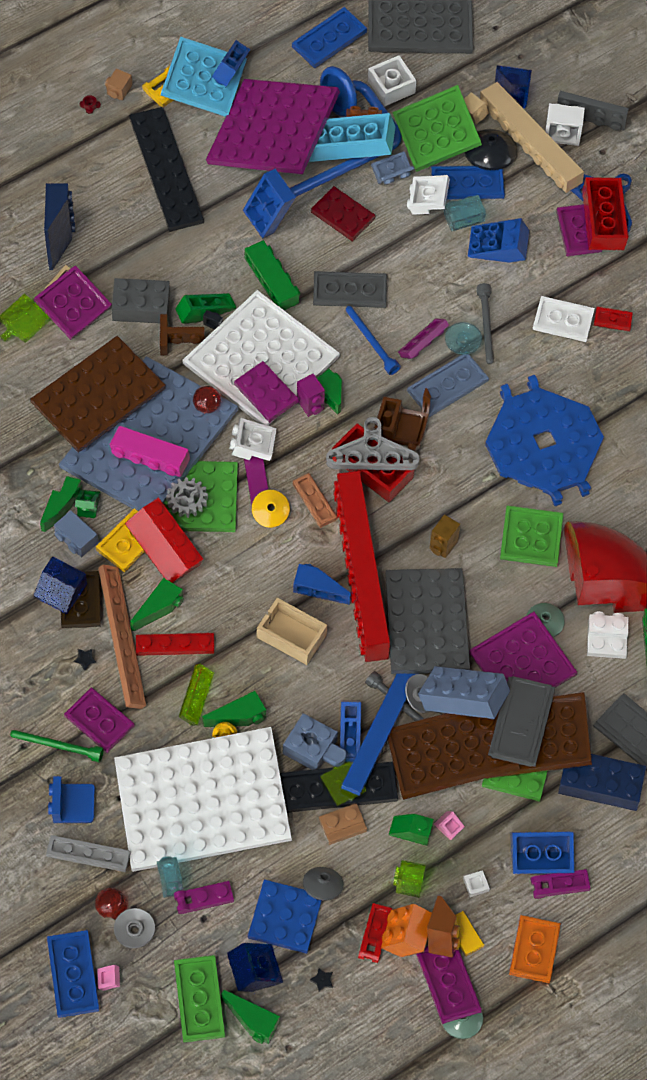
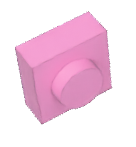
[98,965,120,991]

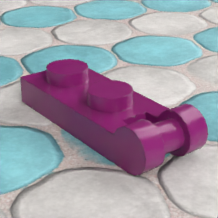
[530,869,590,899]
[174,881,234,914]

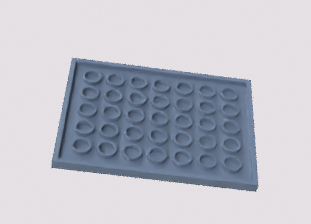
[59,356,238,511]

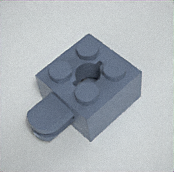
[283,713,346,770]

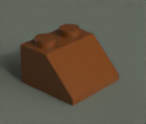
[427,896,461,958]

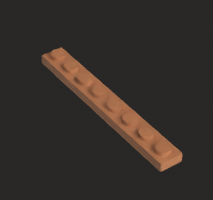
[98,565,146,709]

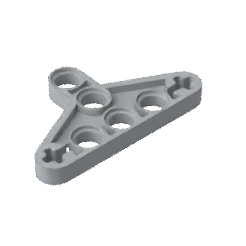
[326,417,419,470]

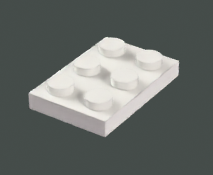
[533,296,595,342]

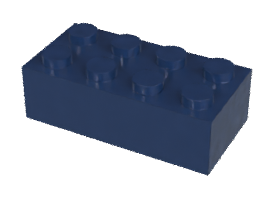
[558,754,646,811]

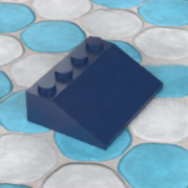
[44,183,76,270]

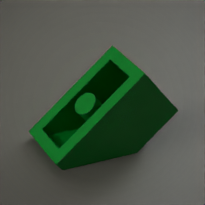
[317,369,342,414]
[389,814,434,846]

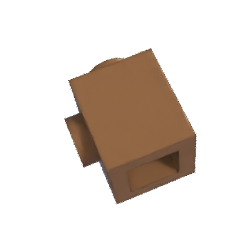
[105,69,132,101]

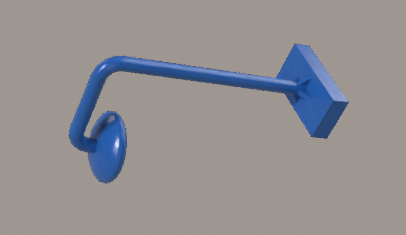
[243,66,402,239]

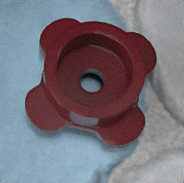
[79,95,101,114]

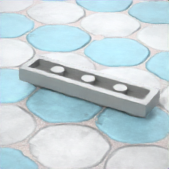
[46,835,130,872]

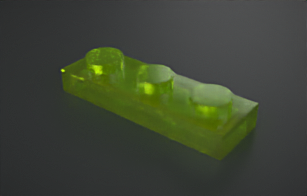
[178,664,214,726]

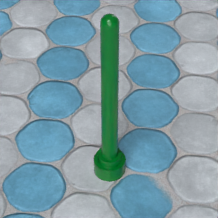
[10,730,104,763]

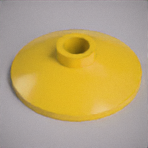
[252,490,290,528]

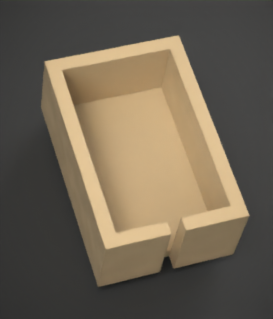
[257,598,327,665]

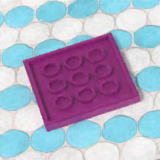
[469,612,577,688]

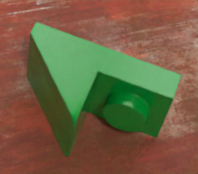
[75,489,100,518]

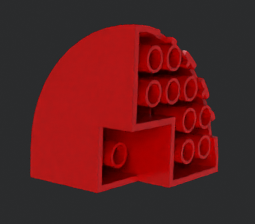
[564,521,647,613]

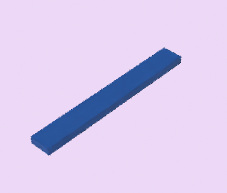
[341,674,415,796]

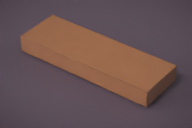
[293,473,337,528]

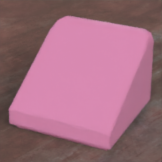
[434,811,465,840]

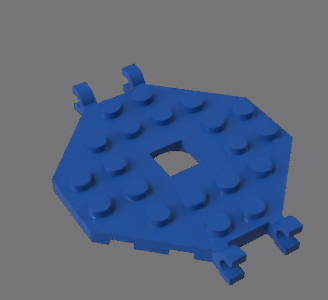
[485,375,604,507]

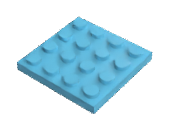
[161,37,247,117]

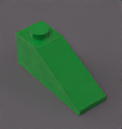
[175,293,237,323]
[130,578,184,631]
[202,691,266,727]
[222,990,280,1044]

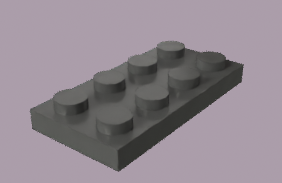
[557,91,629,131]

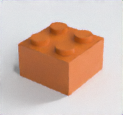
[381,904,432,957]

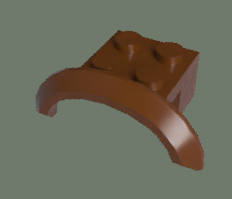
[374,388,431,452]

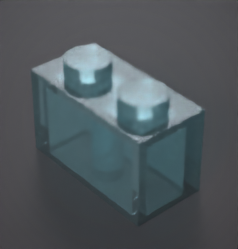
[444,195,486,232]
[156,856,183,898]

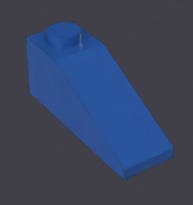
[212,40,250,86]
[293,564,351,605]
[340,700,361,762]

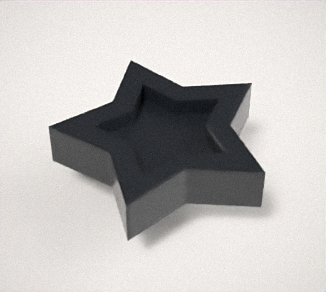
[74,649,96,671]
[310,968,333,992]

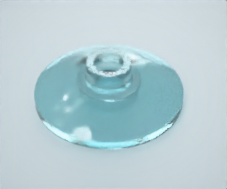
[445,322,482,354]

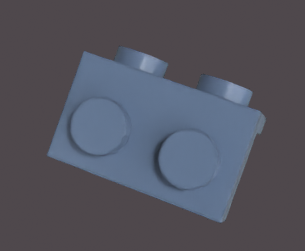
[371,151,414,185]

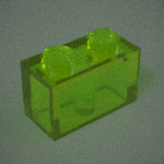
[393,860,426,898]

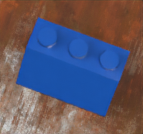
[510,831,574,874]

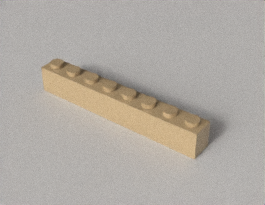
[480,82,584,193]

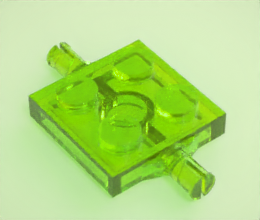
[0,293,51,343]

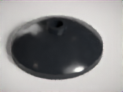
[464,129,517,170]

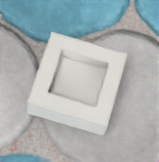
[463,870,490,897]

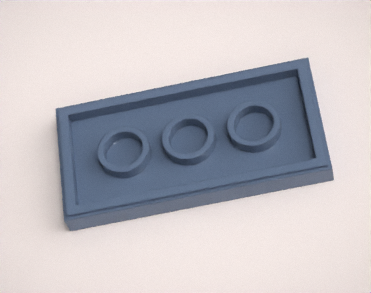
[407,352,489,417]

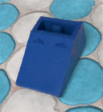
[468,218,530,263]

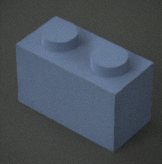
[54,510,98,558]

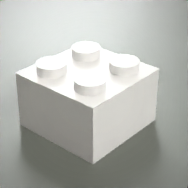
[368,55,416,106]
[545,103,585,146]

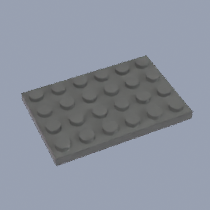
[368,0,473,54]
[385,568,470,674]

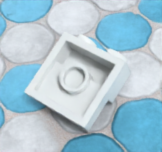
[407,175,450,215]
[229,418,277,461]
[587,611,628,659]

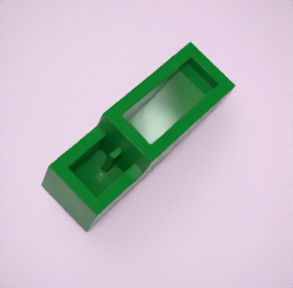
[40,476,82,532]

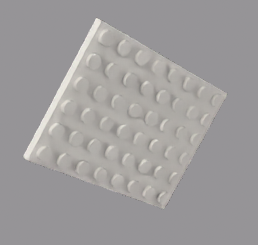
[114,727,292,872]

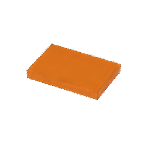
[509,915,561,983]

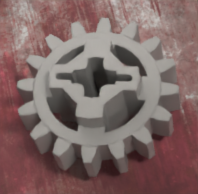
[166,477,208,518]

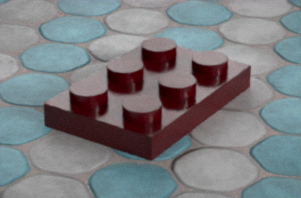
[311,186,375,242]

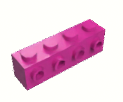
[110,426,190,477]

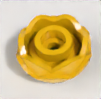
[212,722,237,738]

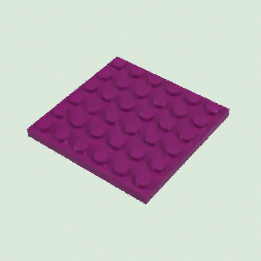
[206,79,340,174]

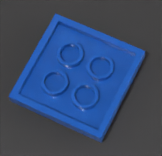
[248,880,322,954]

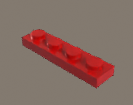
[136,633,214,656]

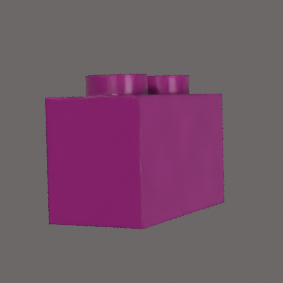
[297,374,325,417]

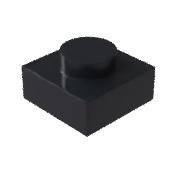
[203,310,223,330]

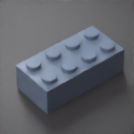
[418,666,510,719]

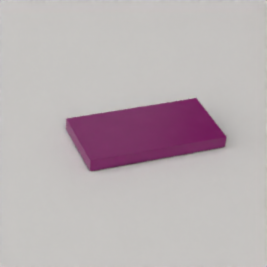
[416,946,482,1024]

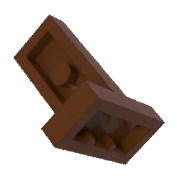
[160,314,205,356]

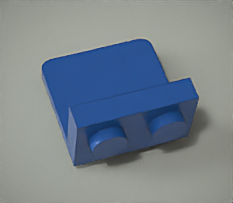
[48,776,95,823]

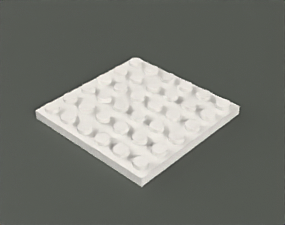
[183,290,340,426]

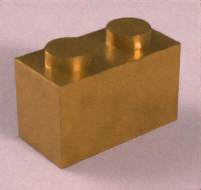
[430,514,460,558]

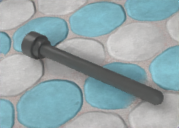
[476,283,493,364]
[365,671,424,721]

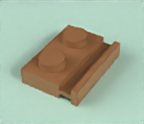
[319,804,367,845]

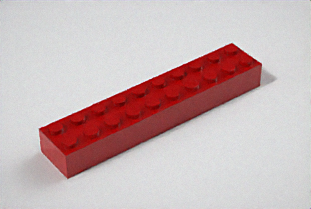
[333,471,390,662]

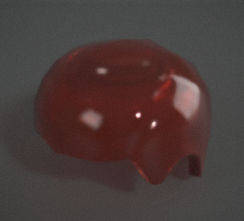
[193,385,221,414]
[95,887,128,920]

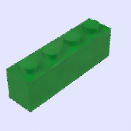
[244,240,300,310]

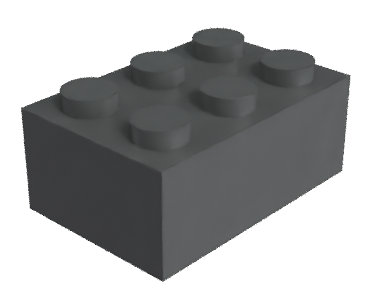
[111,278,170,323]

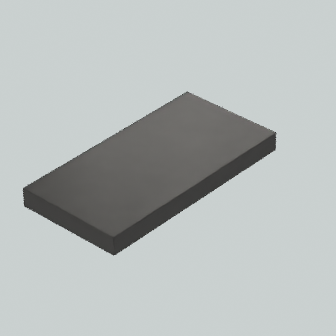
[313,271,387,308]

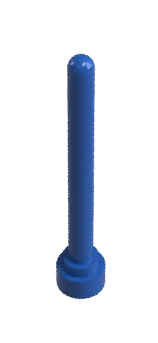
[346,306,401,375]

